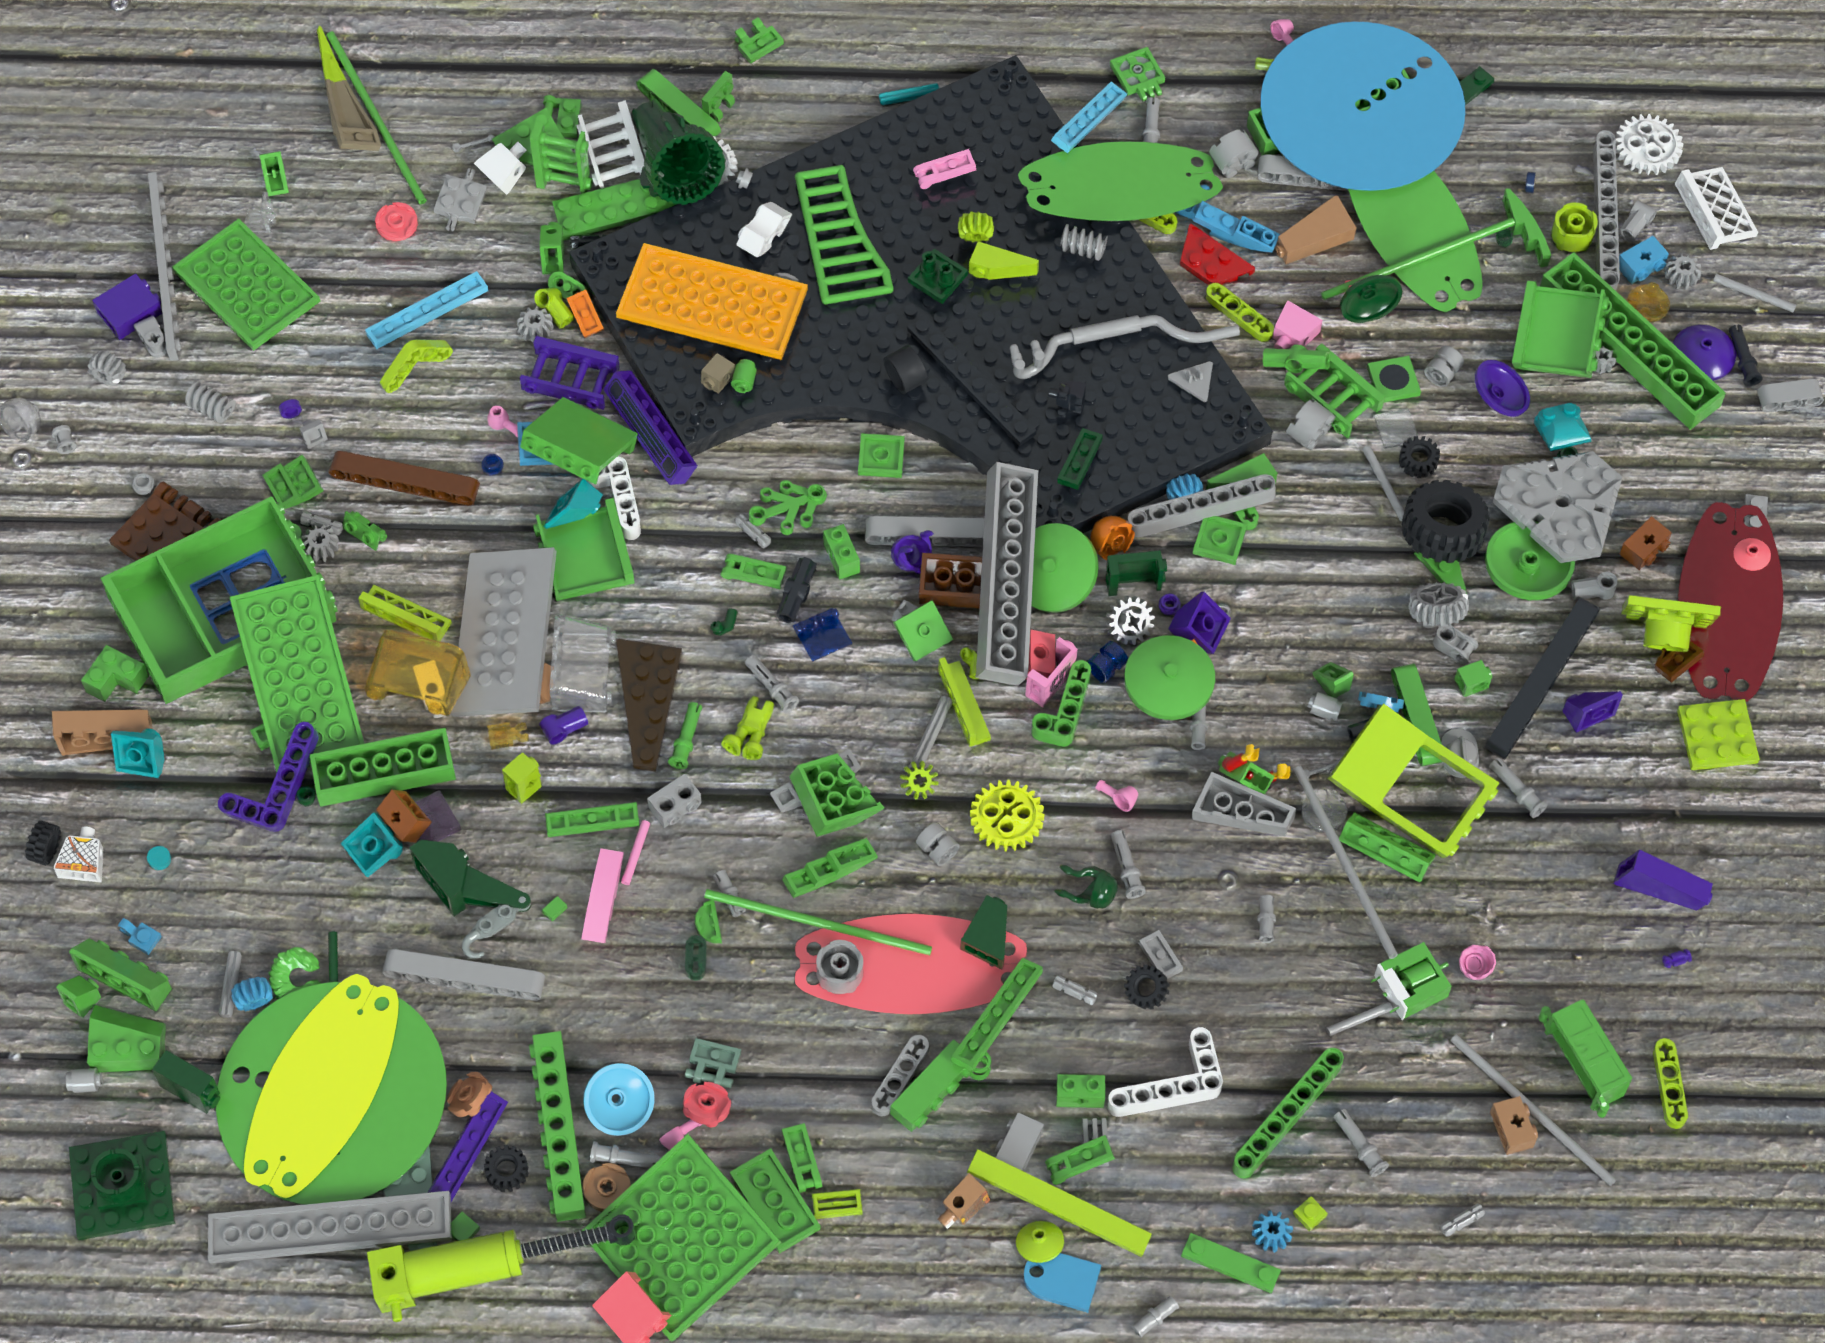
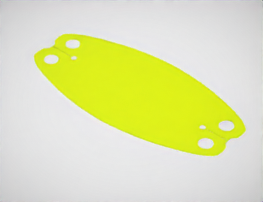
[244,974,399,1198]

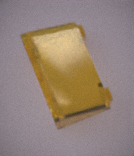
[365,630,471,716]

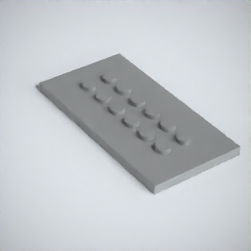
[450,547,557,717]

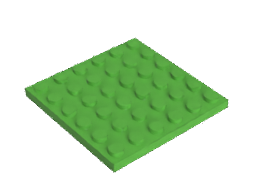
[582,1134,781,1342]

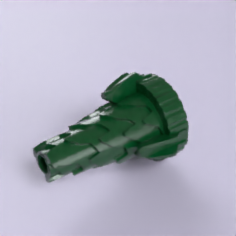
[631,98,726,205]

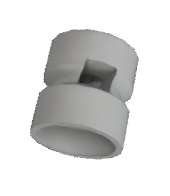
[1424,346,1464,387]
[916,822,960,866]

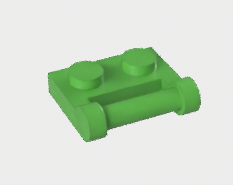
[543,95,581,138]

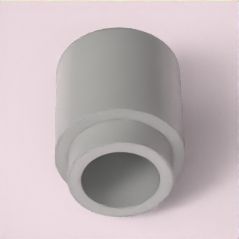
[1307,692,1342,720]
[66,1068,103,1093]

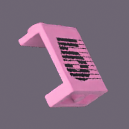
[1025,637,1078,708]

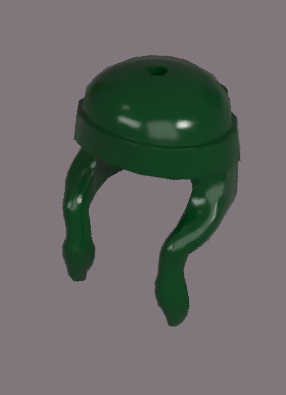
[1055,865,1118,909]

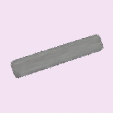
[219,951,242,1018]

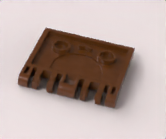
[109,481,221,561]

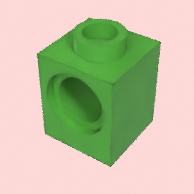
[1454,660,1492,697]

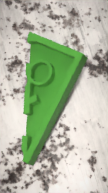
[1414,552,1467,594]

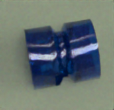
[1086,641,1128,683]

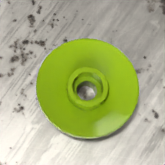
[1016,1221,1064,1263]

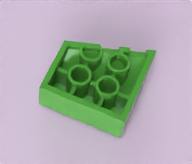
[789,753,885,837]
[87,1005,166,1072]

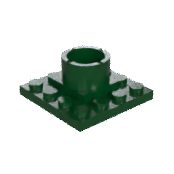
[69,1131,176,1240]

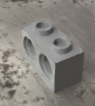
[647,774,702,828]

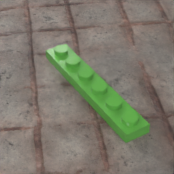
[951,958,1043,1072]

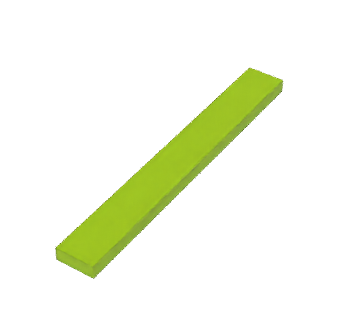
[967,1149,1152,1257]

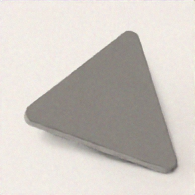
[1168,361,1213,402]

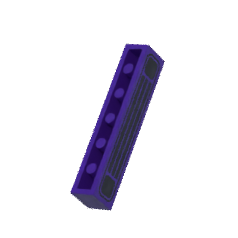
[603,371,698,485]

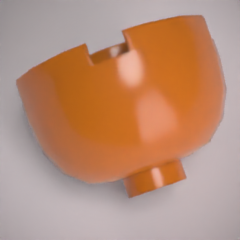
[1090,516,1135,560]

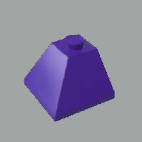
[1168,592,1231,654]
[1563,691,1623,733]

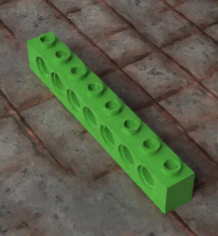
[529,1031,586,1222]

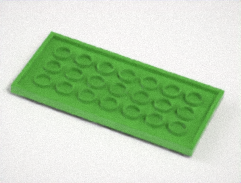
[230,575,364,773]

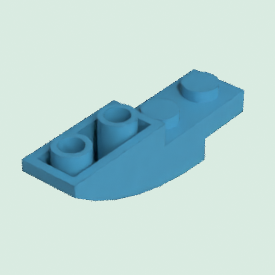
[1193,201,1280,253]

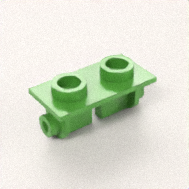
[343,511,387,551]

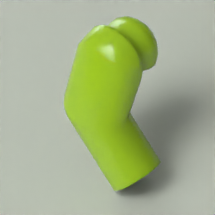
[960,647,978,679]

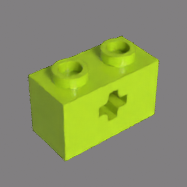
[502,752,542,804]

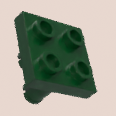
[908,249,968,304]

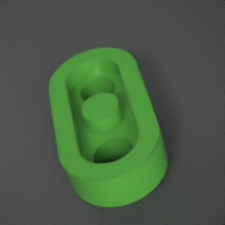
[548,271,588,299]

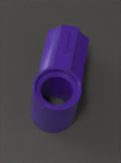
[539,706,588,745]

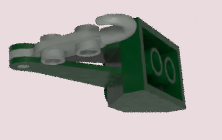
[409,840,531,959]

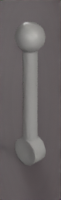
[452,134,495,152]
[1304,759,1341,779]

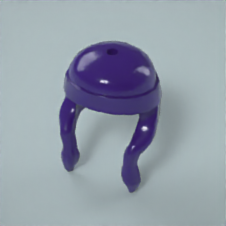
[891,530,934,574]

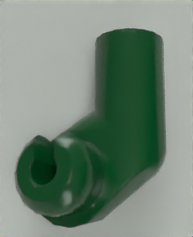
[710,608,738,636]

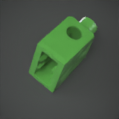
[540,222,564,274]

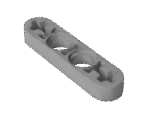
[872,1035,929,1116]

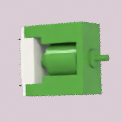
[1371,942,1452,1020]

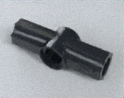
[776,557,817,623]

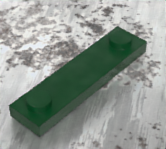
[1459,66,1495,105]

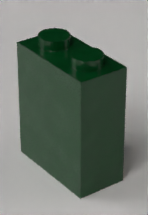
[152,1050,220,1114]

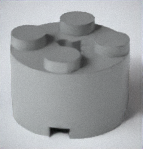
[1209,129,1258,178]
[1286,398,1336,451]
[816,940,863,994]

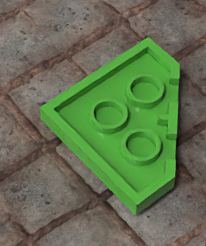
[492,108,576,172]

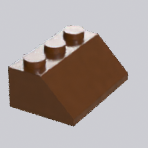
[919,553,982,608]

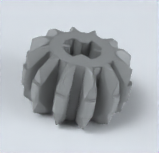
[1665,253,1701,290]
[517,306,554,344]
[88,350,126,386]
[301,525,339,563]

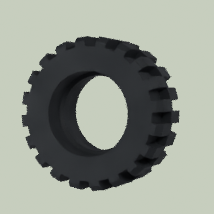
[1401,480,1490,563]

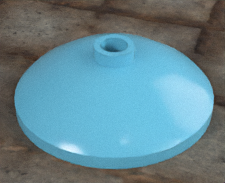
[583,1063,654,1136]

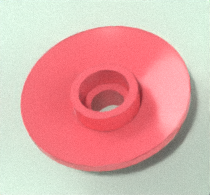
[1734,538,1771,571]

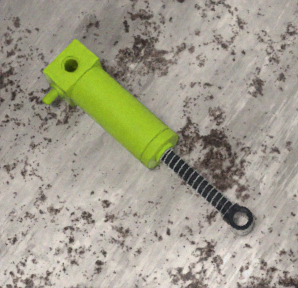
[367,1215,636,1322]

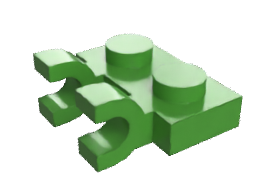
[735,17,784,64]
[701,71,735,123]

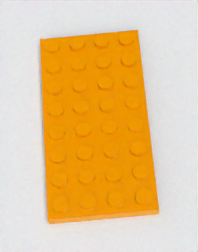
[616,243,808,360]

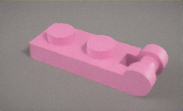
[913,149,976,189]

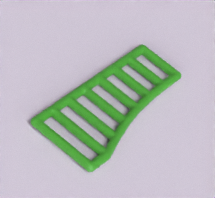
[795,165,894,304]

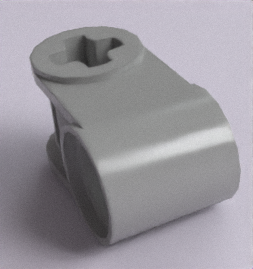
[133,315,167,358]
[1433,625,1478,665]

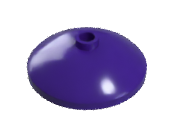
[1673,325,1736,381]
[1475,360,1530,417]

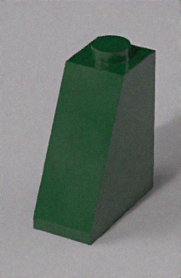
[960,895,1007,970]

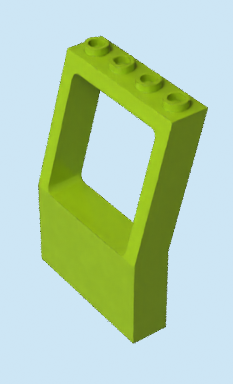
[1327,703,1499,858]

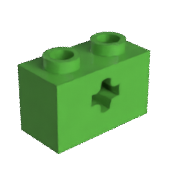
[823,524,860,580]
[1056,1074,1105,1108]

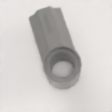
[1619,200,1657,242]
[1571,572,1617,600]

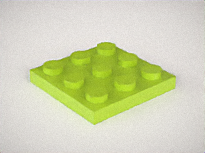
[1677,699,1760,770]

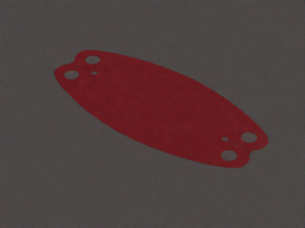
[1678,502,1783,702]

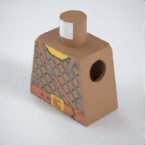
[938,1173,991,1229]

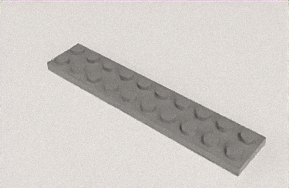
[208,1191,452,1263]

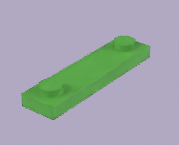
[545,802,639,837]
[1181,1233,1281,1294]

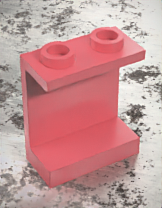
[592,1271,672,1343]

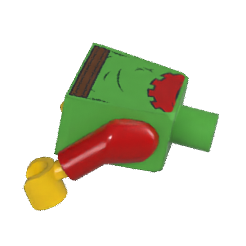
[1218,744,1290,795]

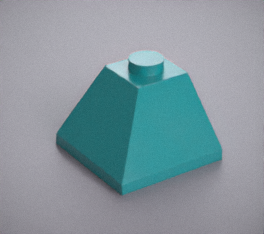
[543,478,603,529]

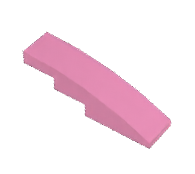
[582,849,624,943]

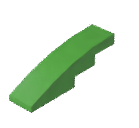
[1502,188,1551,268]
[782,838,878,898]

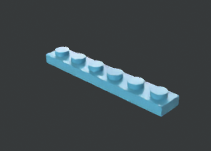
[1051,82,1127,153]
[365,271,488,349]

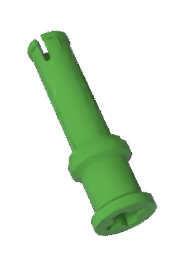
[668,702,702,769]

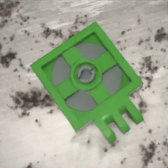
[1110,47,1165,102]

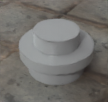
[736,168,753,189]
[132,473,155,495]

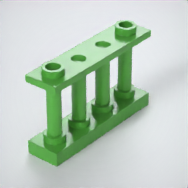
[530,122,593,194]
[1284,343,1385,438]

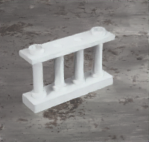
[577,100,644,189]

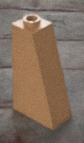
[1275,195,1356,264]

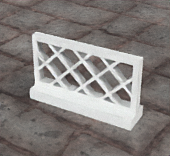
[1675,167,1758,250]

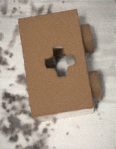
[1490,1096,1538,1155]

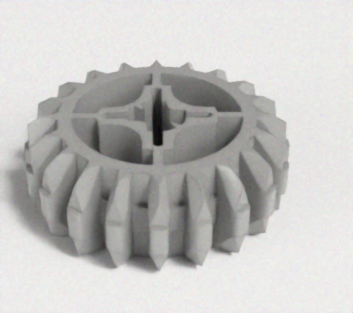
[1408,582,1469,627]

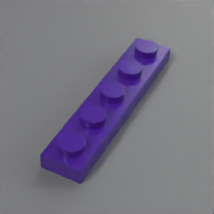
[427,1091,508,1202]

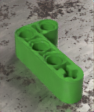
[1031,660,1091,747]

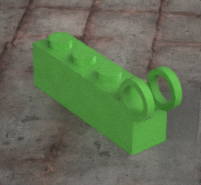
[890,1039,991,1132]

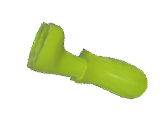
[721,696,774,760]

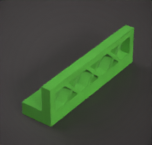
[1339,813,1436,882]

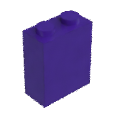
[92,273,163,340]

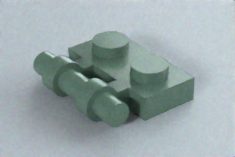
[685,1038,742,1089]

